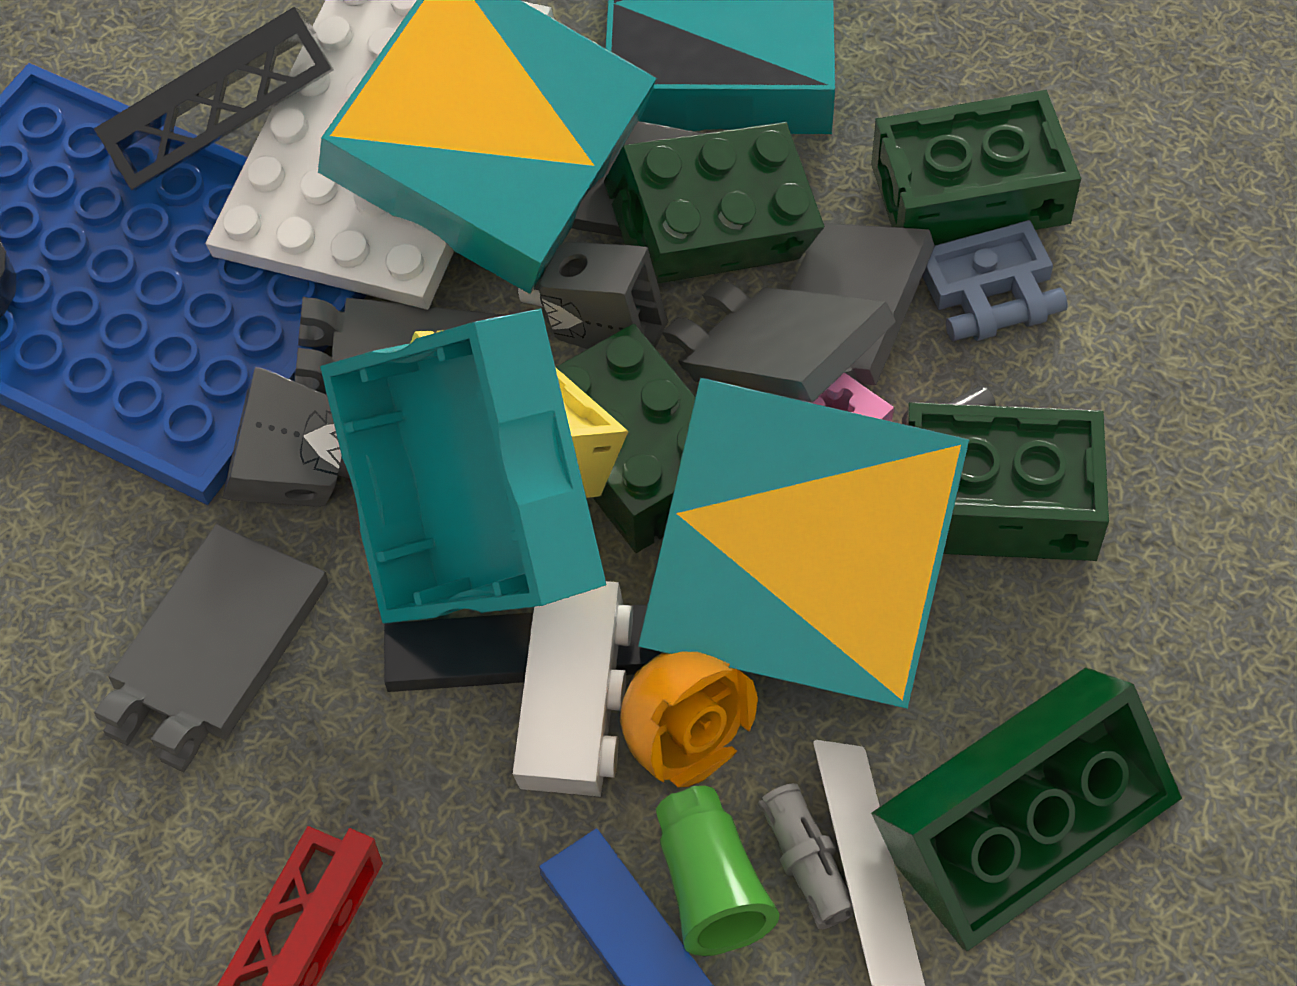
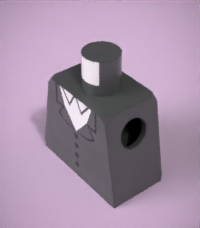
[518,241,668,349]
[222,367,350,507]

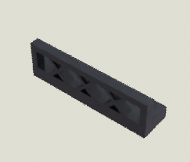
[94,7,334,191]

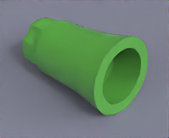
[656,786,780,956]

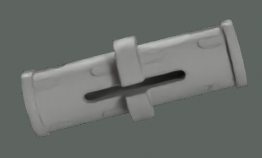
[758,783,854,929]

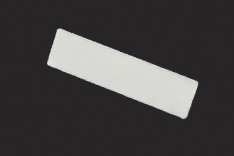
[813,740,925,986]

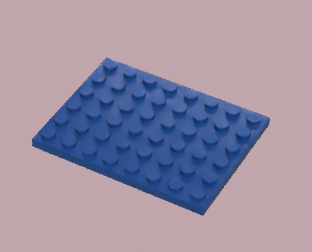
[0,63,366,505]

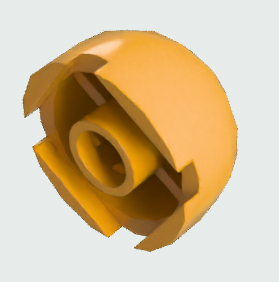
[620,652,758,787]

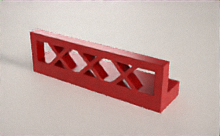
[217,826,383,986]

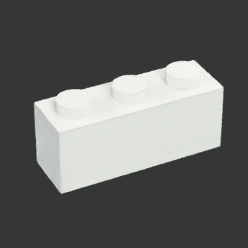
[513,581,633,797]

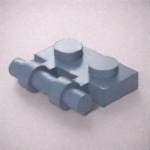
[922,220,1068,342]

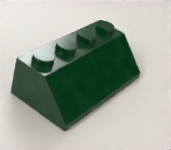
[871,667,1182,952]

